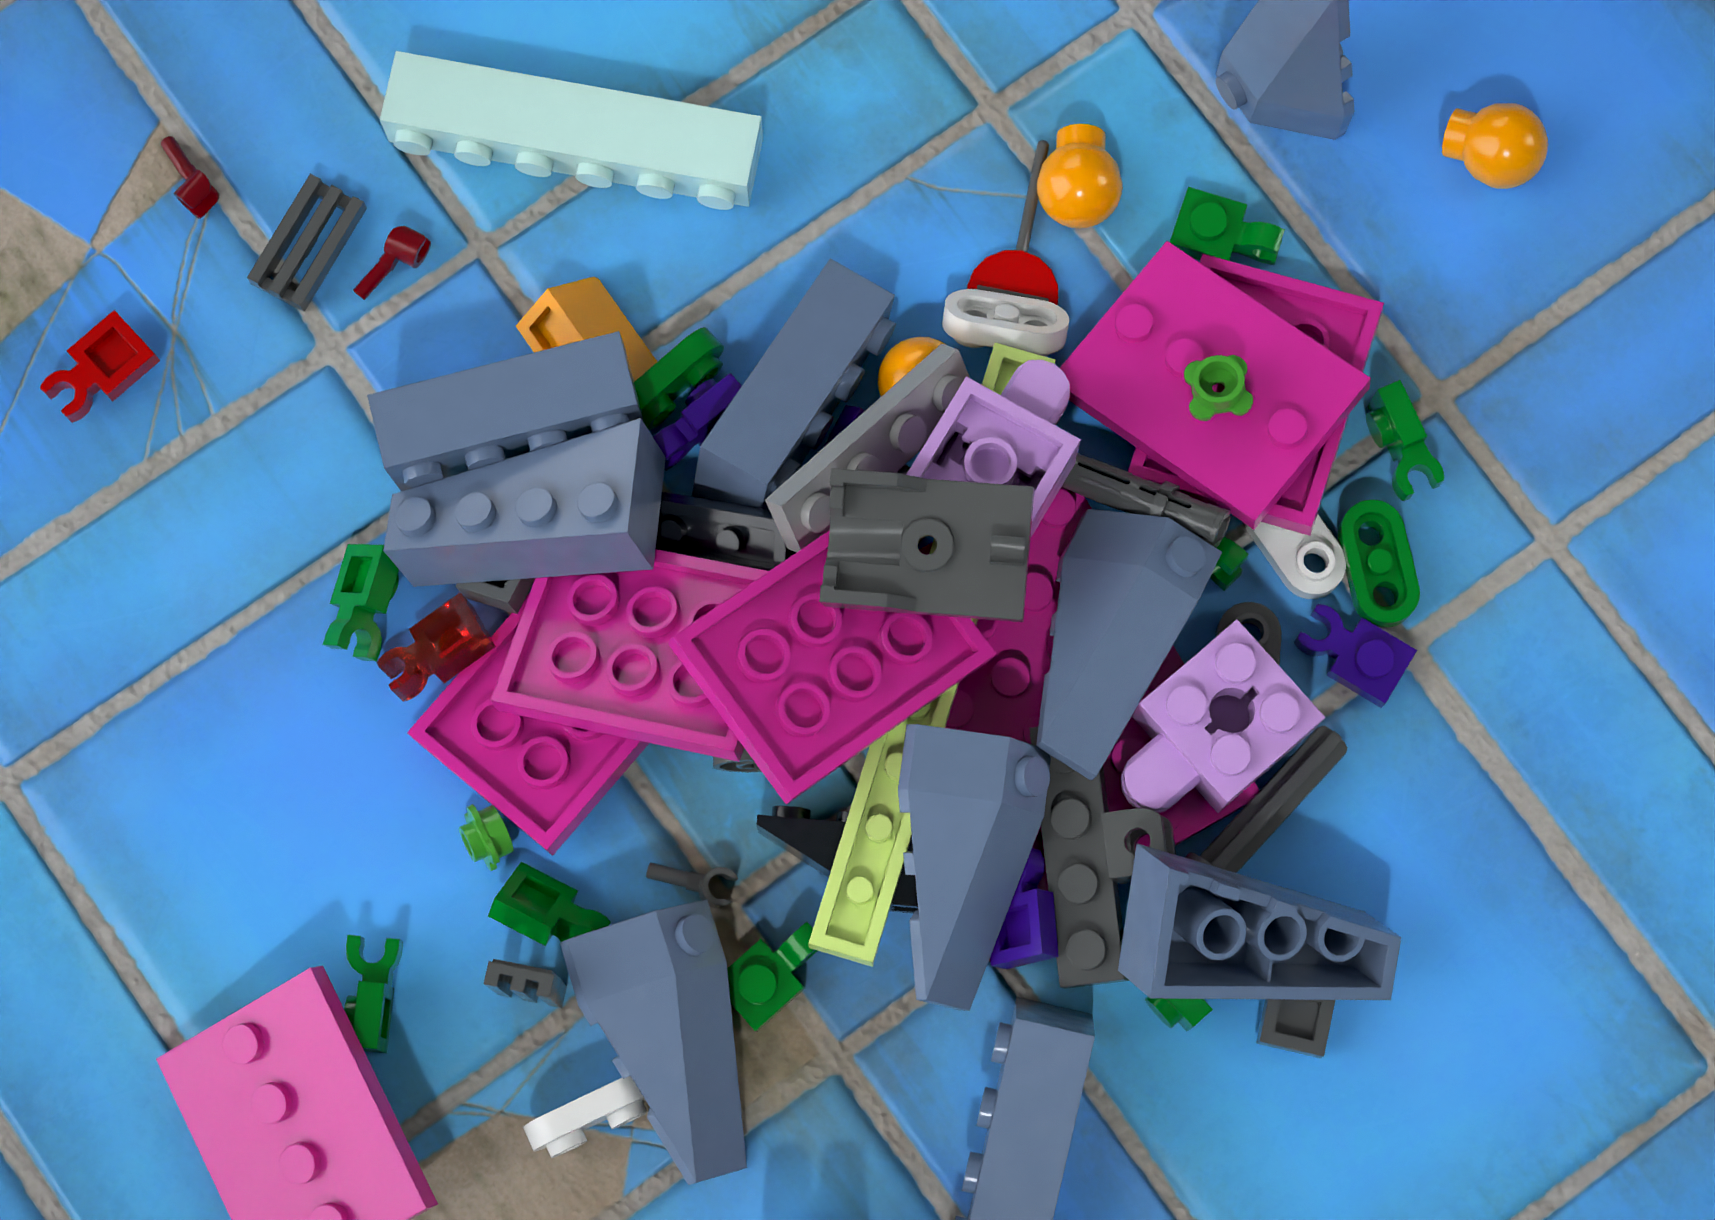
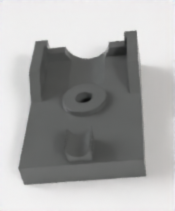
[819,468,1035,622]

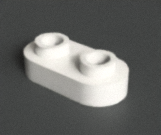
[942,289,1069,357]
[1244,514,1346,599]
[523,1076,648,1158]

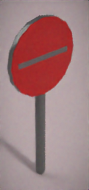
[967,140,1058,305]

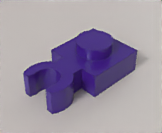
[653,373,742,471]
[1294,604,1417,708]
[990,848,1059,969]

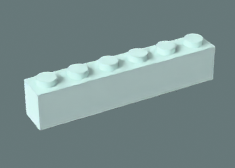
[380,51,763,210]

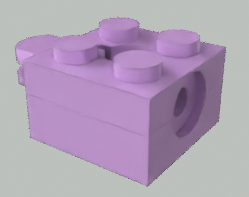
[906,360,1081,537]
[1120,619,1325,813]

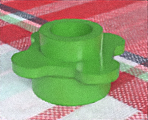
[1184,355,1253,421]
[459,804,514,871]

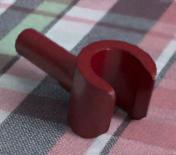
[161,136,219,219]
[353,226,431,300]

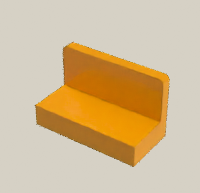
[516,277,657,382]

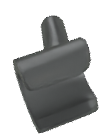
[646,862,738,908]

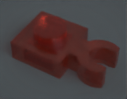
[376,592,496,702]

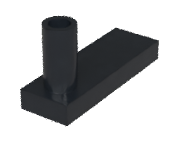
[656,492,797,571]

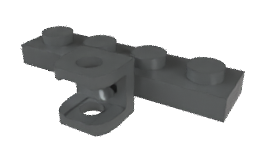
[1029,726,1176,989]

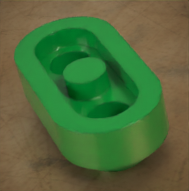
[634,327,724,430]
[1338,500,1420,628]

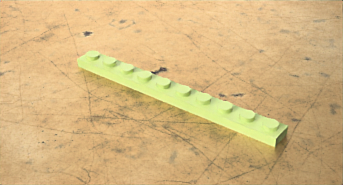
[808,343,1056,967]

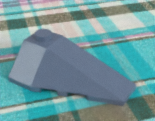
[1215,0,1355,140]
[1036,509,1222,780]
[898,724,1051,1011]
[560,899,747,1185]

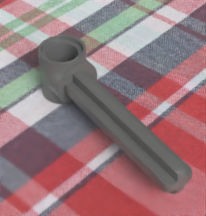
[1184,726,1348,873]

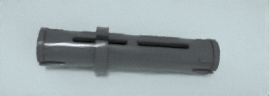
[1061,453,1231,548]

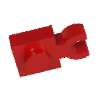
[40,310,160,423]

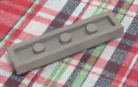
[765,344,970,552]

